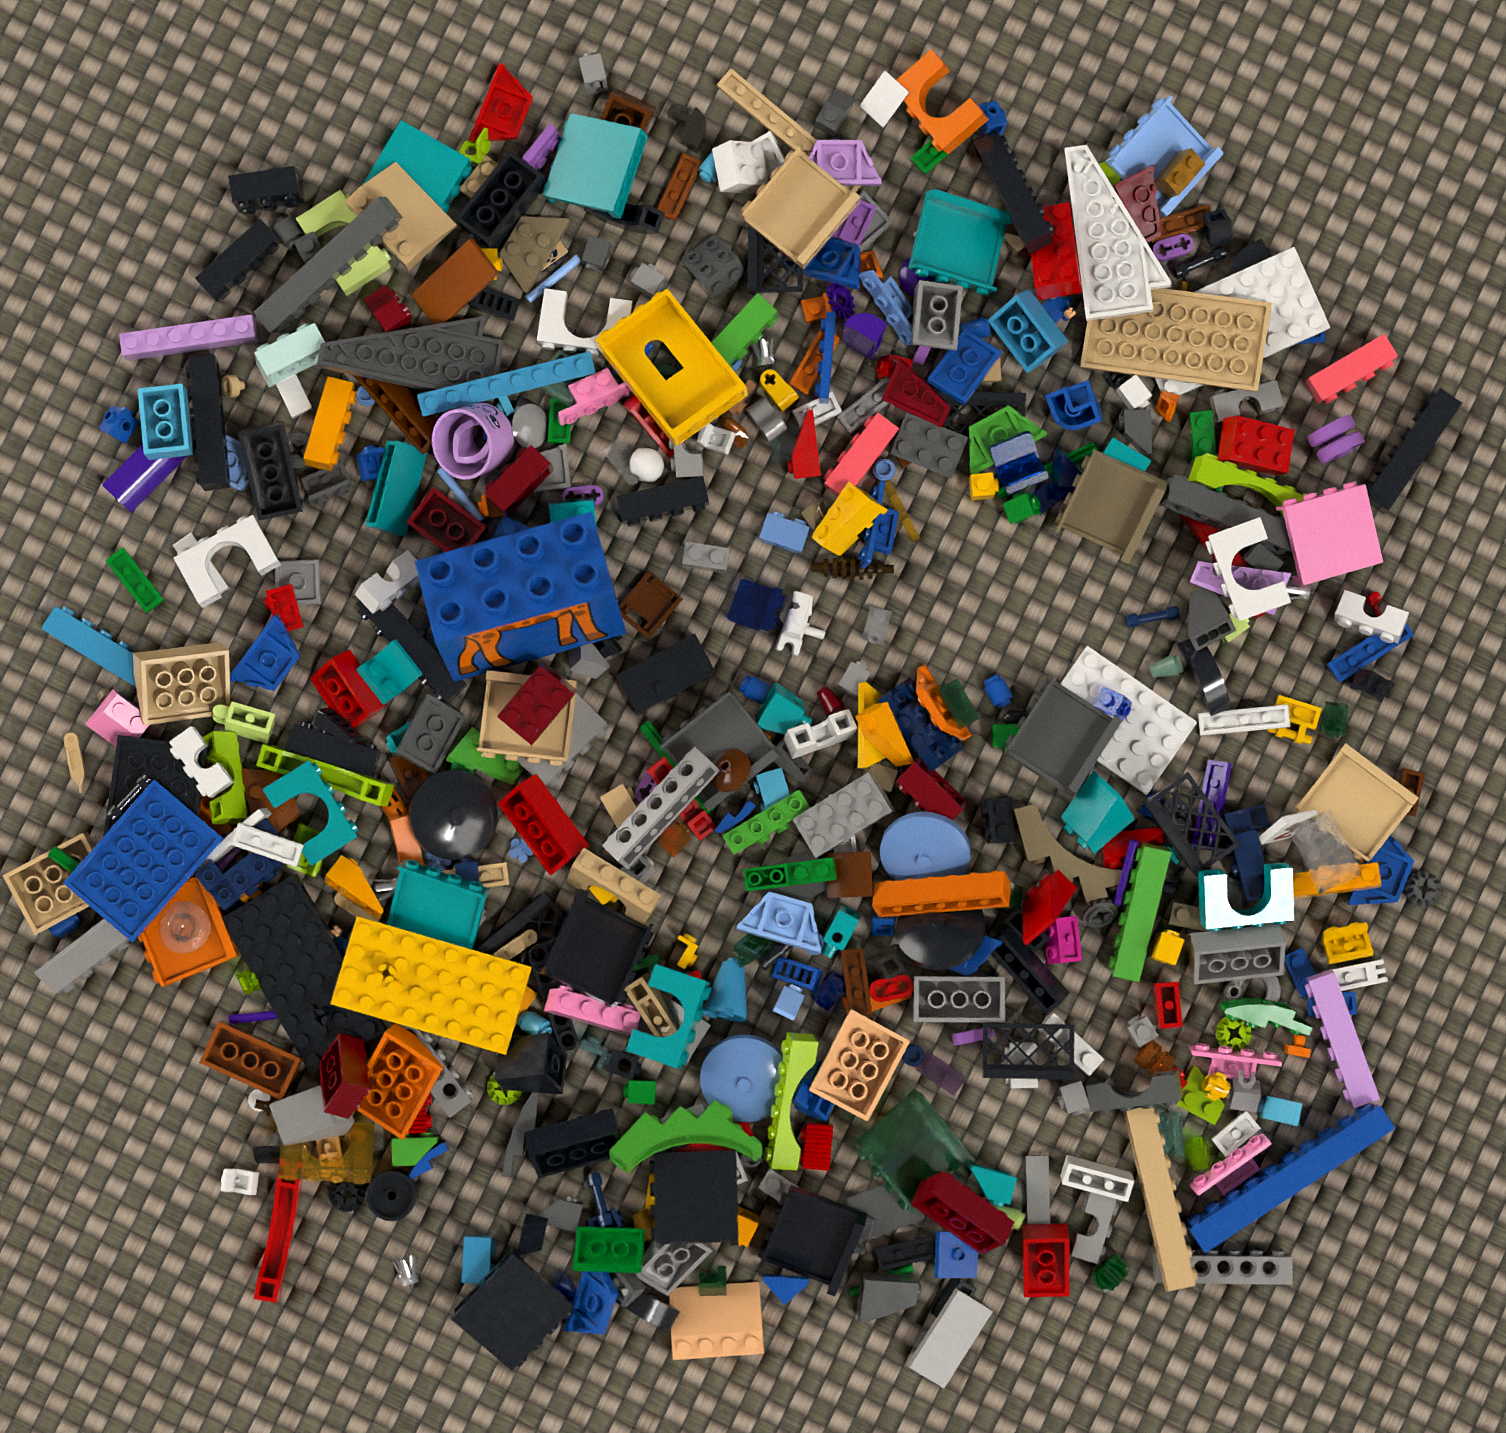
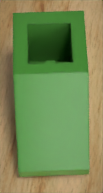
[391,1132,439,1166]

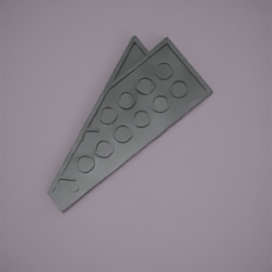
[316,317,504,405]

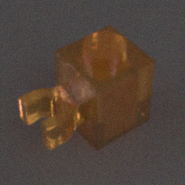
[657,823,692,858]

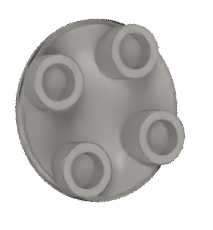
[511,404,548,448]

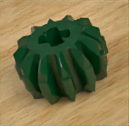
[1091,1254,1130,1293]

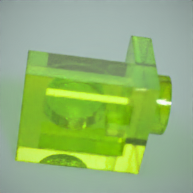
[236,969,261,995]

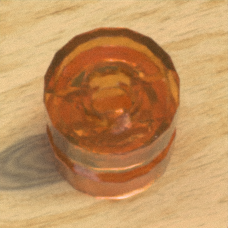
[1133,1040,1176,1077]

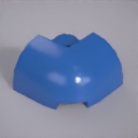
[1045,380,1103,431]
[792,1060,834,1121]

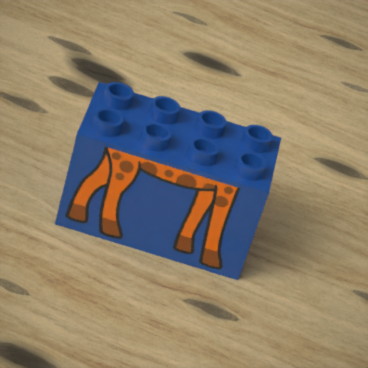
[415,511,626,682]

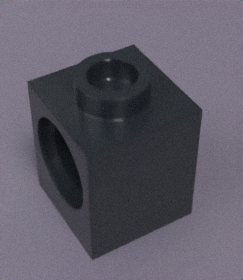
[1203,209,1232,248]
[606,1049,642,1080]

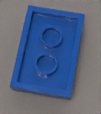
[927,329,1002,405]

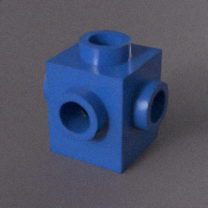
[978,101,1008,136]
[98,406,139,444]

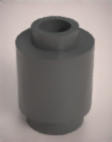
[273,216,303,250]

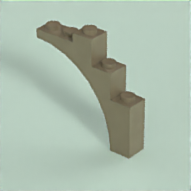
[1012,804,1135,905]

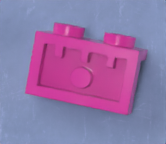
[1044,916,1082,964]

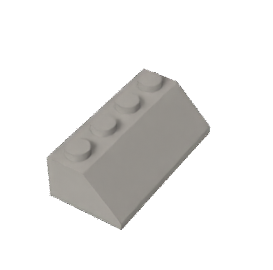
[34,919,130,994]

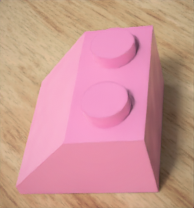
[85,689,149,747]

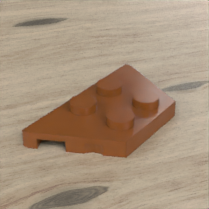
[241,768,300,834]

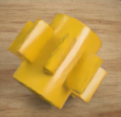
[1202,1072,1230,1101]

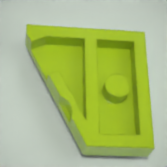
[1176,1065,1225,1125]

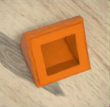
[1155,391,1181,422]

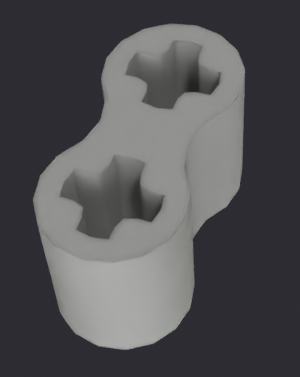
[745,396,787,442]

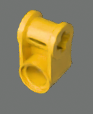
[759,369,799,412]

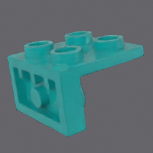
[356,639,422,705]

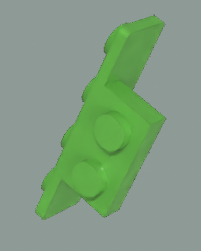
[723,790,810,854]

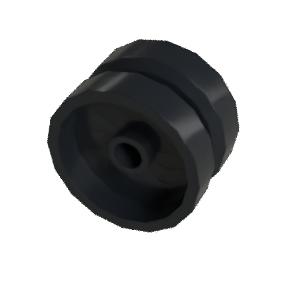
[366,1169,419,1221]

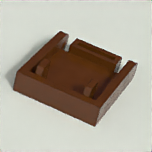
[619,571,683,640]

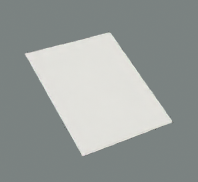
[860,71,909,128]

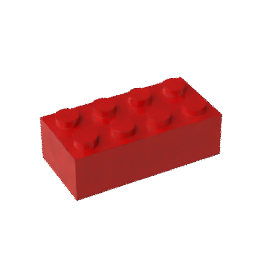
[1031,202,1083,300]
[497,774,589,876]

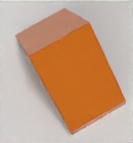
[860,250,883,288]

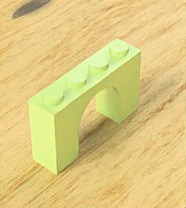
[296,190,391,296]

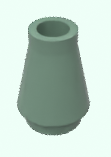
[1149,654,1184,678]

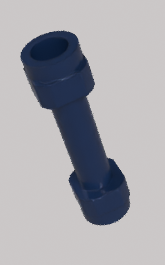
[1125,606,1180,628]
[586,1172,614,1228]

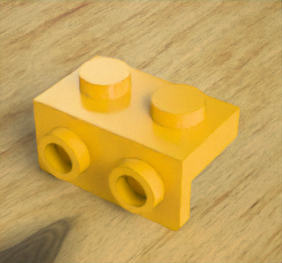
[1321,922,1374,964]

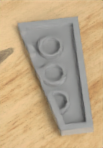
[480,443,571,495]

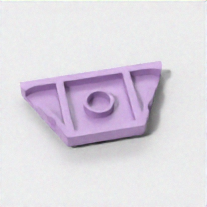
[808,140,882,186]

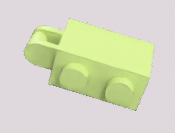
[213,701,275,744]

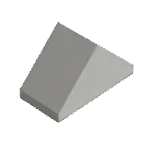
[568,643,610,679]

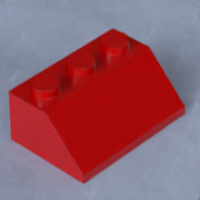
[310,650,387,728]

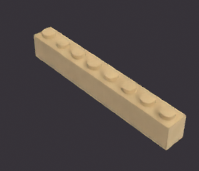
[1124,1107,1197,1292]

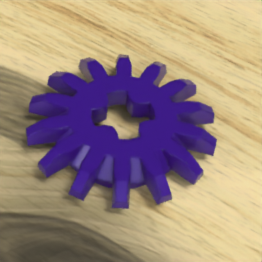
[826,283,855,320]

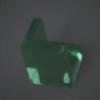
[699,1266,727,1296]

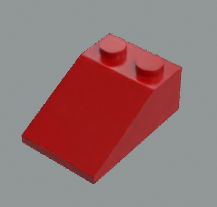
[1023,869,1077,945]
[1022,1223,1069,1297]

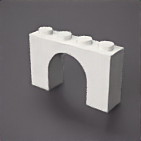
[537,288,633,356]
[174,515,281,608]
[1205,517,1291,621]

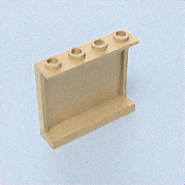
[741,147,861,270]
[477,670,578,766]
[1296,743,1419,863]

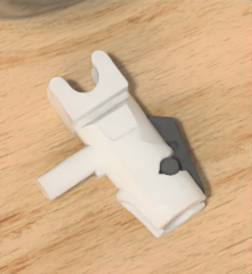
[776,591,825,656]

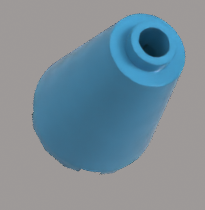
[703,958,747,1022]

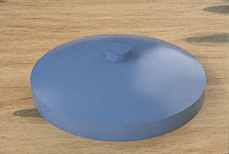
[880,812,971,881]
[700,1034,783,1122]

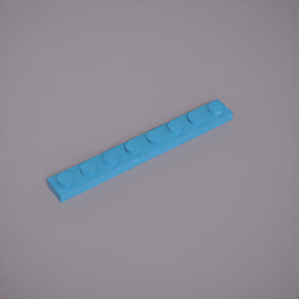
[417,351,596,416]

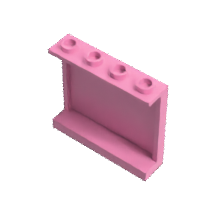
[1276,481,1383,585]

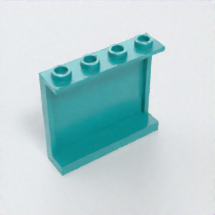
[543,113,648,219]
[363,120,472,214]
[908,189,1012,296]
[387,860,489,950]

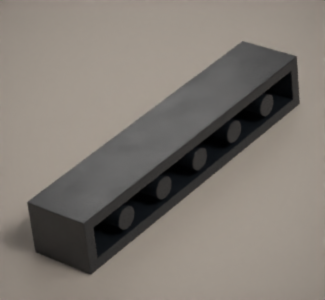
[972,129,1054,254]
[186,355,231,491]
[1366,388,1462,514]
[356,600,468,704]

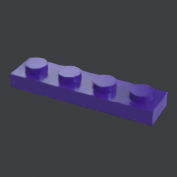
[1191,760,1232,851]

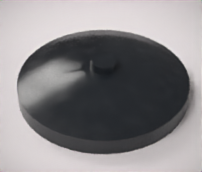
[408,770,498,860]
[895,909,986,970]

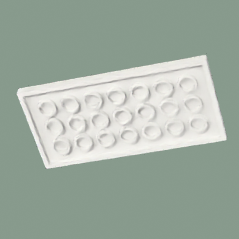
[1155,247,1330,395]

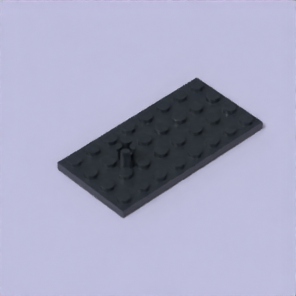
[222,874,388,1075]

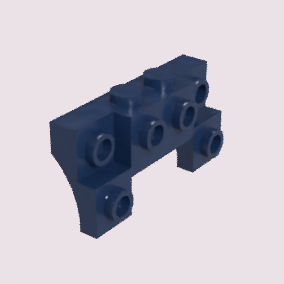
[877,677,964,772]
[1222,804,1271,902]
[194,818,286,911]

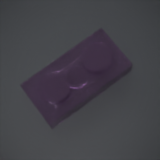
[916,1052,966,1096]

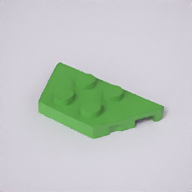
[969,405,1047,475]

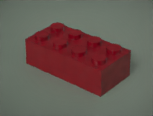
[910,1171,1014,1254]

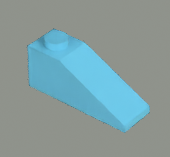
[1257,1095,1302,1126]

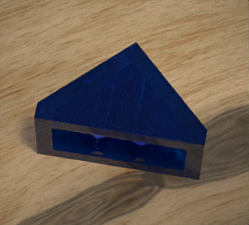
[1051,447,1082,487]

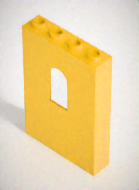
[595,289,748,447]

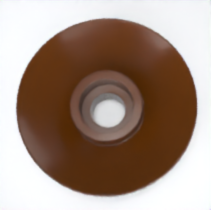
[711,750,751,792]

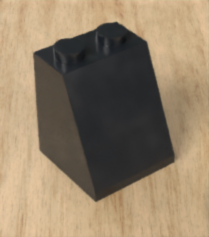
[493,1033,567,1094]

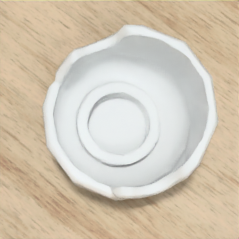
[630,448,664,482]

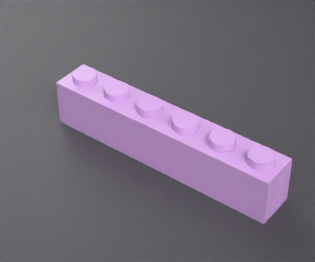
[119,315,259,361]
[1304,969,1380,1108]

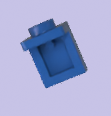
[355,445,385,481]

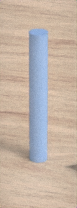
[525,255,581,303]
[437,467,485,522]

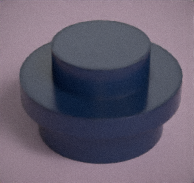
[902,1044,924,1067]

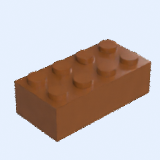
[199,1020,303,1100]

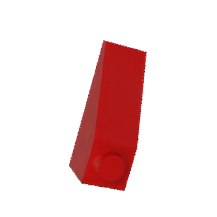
[622,395,686,458]
[787,407,821,479]
[1100,827,1167,869]

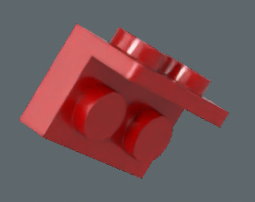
[264,584,304,632]

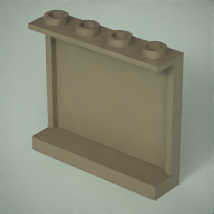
[1055,450,1168,564]

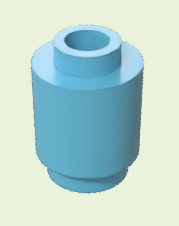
[698,152,718,183]
[518,1010,552,1035]

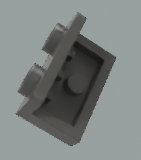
[301,461,353,505]

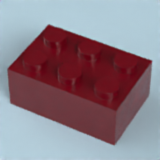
[484,445,554,519]
[406,487,489,552]
[497,661,577,746]
[896,757,969,820]
[319,1033,371,1119]

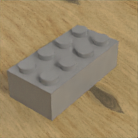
[792,772,895,858]
[1189,924,1286,984]
[913,976,1005,1023]

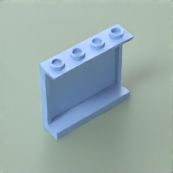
[1105,96,1224,218]

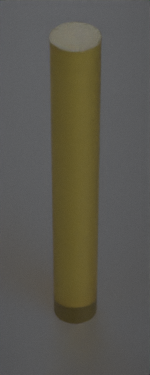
[885,480,921,542]

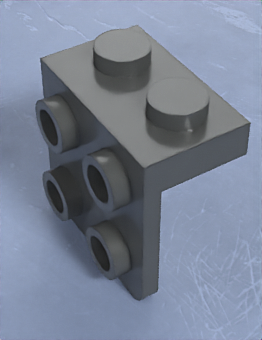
[682,235,746,300]

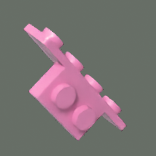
[558,368,634,425]
[1189,1043,1282,1079]
[1189,1134,1272,1195]

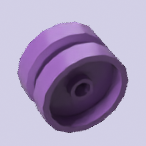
[1306,414,1365,465]

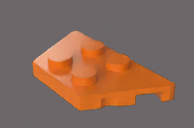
[916,664,972,740]

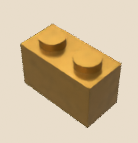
[1154,148,1205,199]

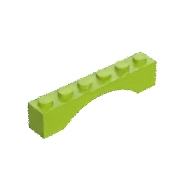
[1188,453,1307,518]
[256,744,394,806]
[764,1033,819,1170]

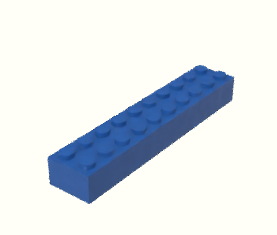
[1185,1103,1396,1253]

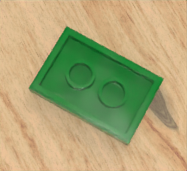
[573,1227,646,1273]

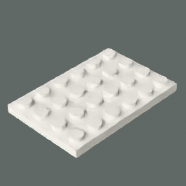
[1060,646,1197,795]

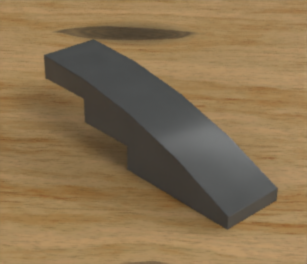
[502,1092,540,1178]

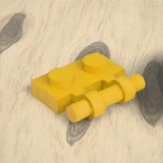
[1267,695,1322,745]

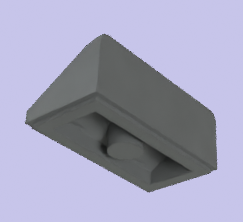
[608,1272,645,1307]

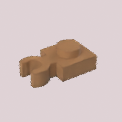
[726,380,756,417]

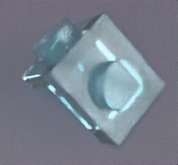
[580,1036,611,1070]

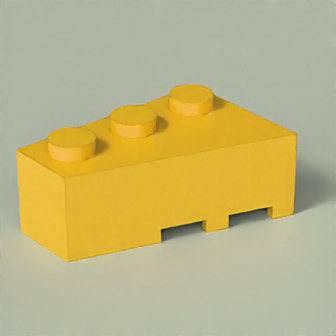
[811,481,888,556]

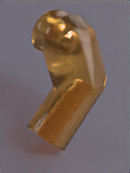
[723,417,748,448]

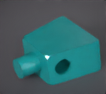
[755,682,812,735]
[821,904,861,959]

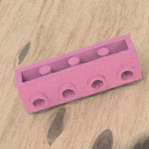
[544,985,641,1035]

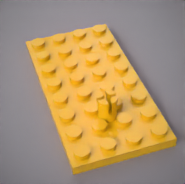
[331,916,532,1055]

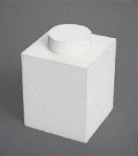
[1116,375,1152,410]

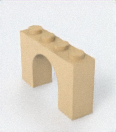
[566,848,661,925]

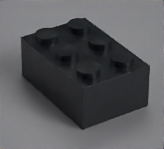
[228,166,305,215]

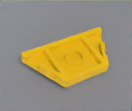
[858,682,886,769]

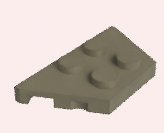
[499,216,570,294]

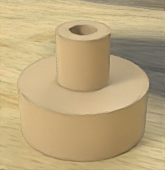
[221,375,245,398]

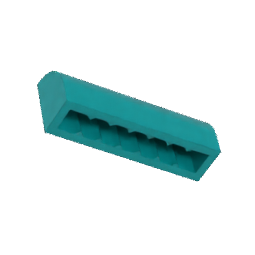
[365,441,427,537]

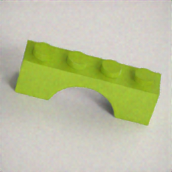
[202,731,247,825]

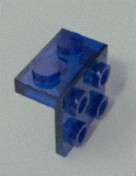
[990,431,1049,495]
[727,579,786,635]

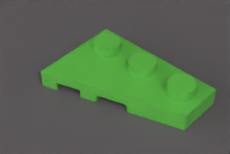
[446,727,525,785]

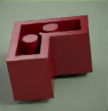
[363,285,413,332]

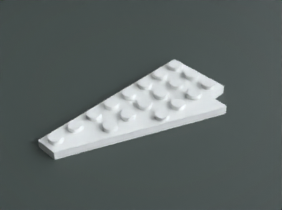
[1064,145,1171,321]

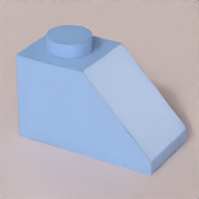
[773,984,805,1021]

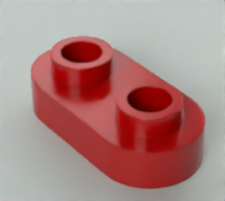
[869,975,914,1002]

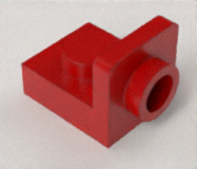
[876,354,913,379]

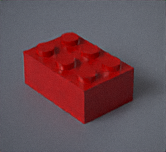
[1217,415,1295,476]

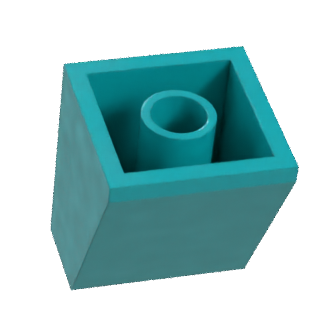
[1061,771,1135,854]

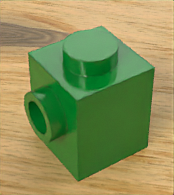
[1003,491,1041,524]
[991,724,1019,752]

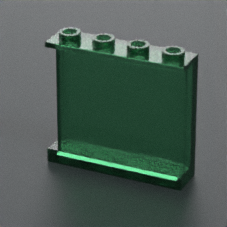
[854,1089,975,1215]

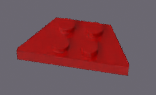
[468,62,533,143]

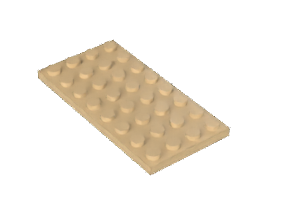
[1080,288,1272,392]

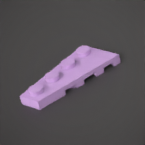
[1190,561,1291,615]

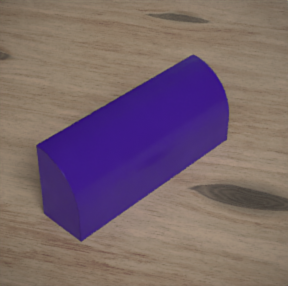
[841,313,887,360]
[102,444,194,513]

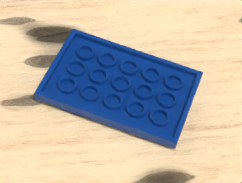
[63,780,224,942]

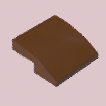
[388,756,445,800]
[825,851,873,898]

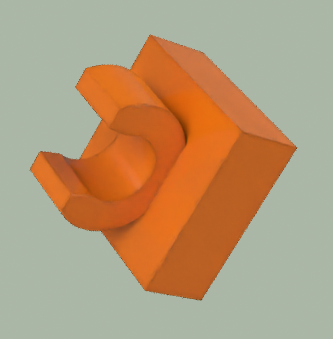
[1283,1034,1311,1058]

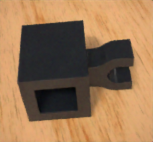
[1350,668,1395,702]

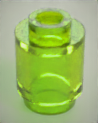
[1185,1136,1212,1170]

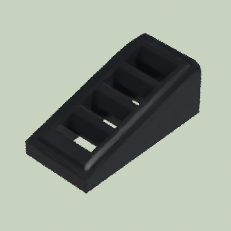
[471,287,521,321]
[314,707,363,743]

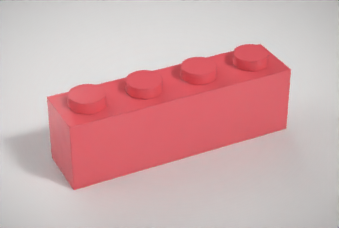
[1305,334,1398,404]
[823,413,899,496]

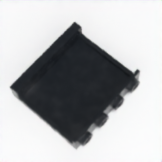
[540,889,654,1008]
[650,1150,739,1248]
[757,1185,868,1297]
[451,1246,574,1371]

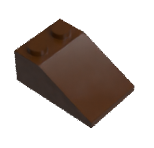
[600,89,656,133]

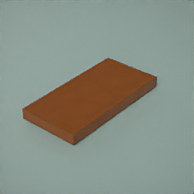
[411,238,500,324]

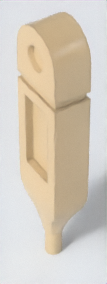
[64,733,86,793]
[334,893,381,923]
[493,929,537,960]

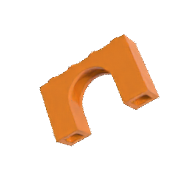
[896,49,989,154]

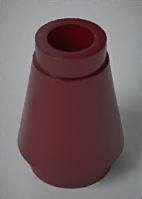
[816,686,846,717]

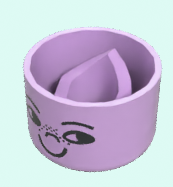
[432,403,514,479]

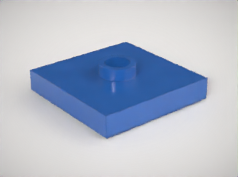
[934,1231,978,1278]

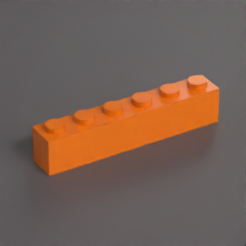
[872,871,1011,917]

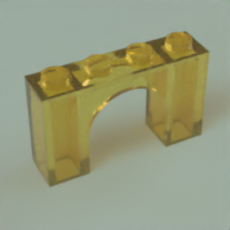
[279,1123,375,1184]

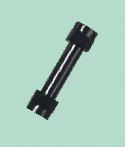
[1173,246,1226,279]
[107,773,153,822]

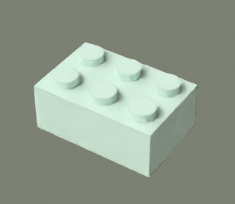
[254,323,325,387]

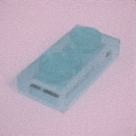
[1158,1112,1184,1158]

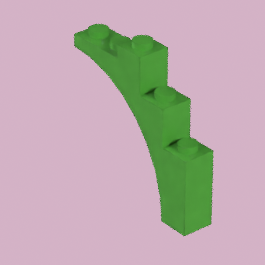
[609,1100,762,1174]

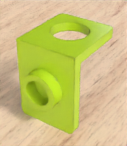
[459,128,491,164]

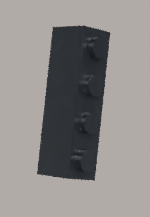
[195,219,281,302]
[616,476,709,527]
[285,721,382,778]
[992,926,1070,1015]

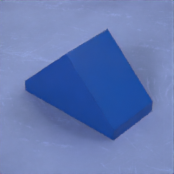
[763,1274,809,1305]

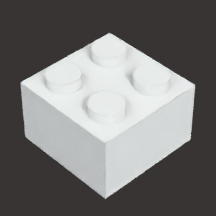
[712,140,769,194]

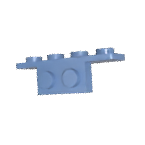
[859,270,913,346]

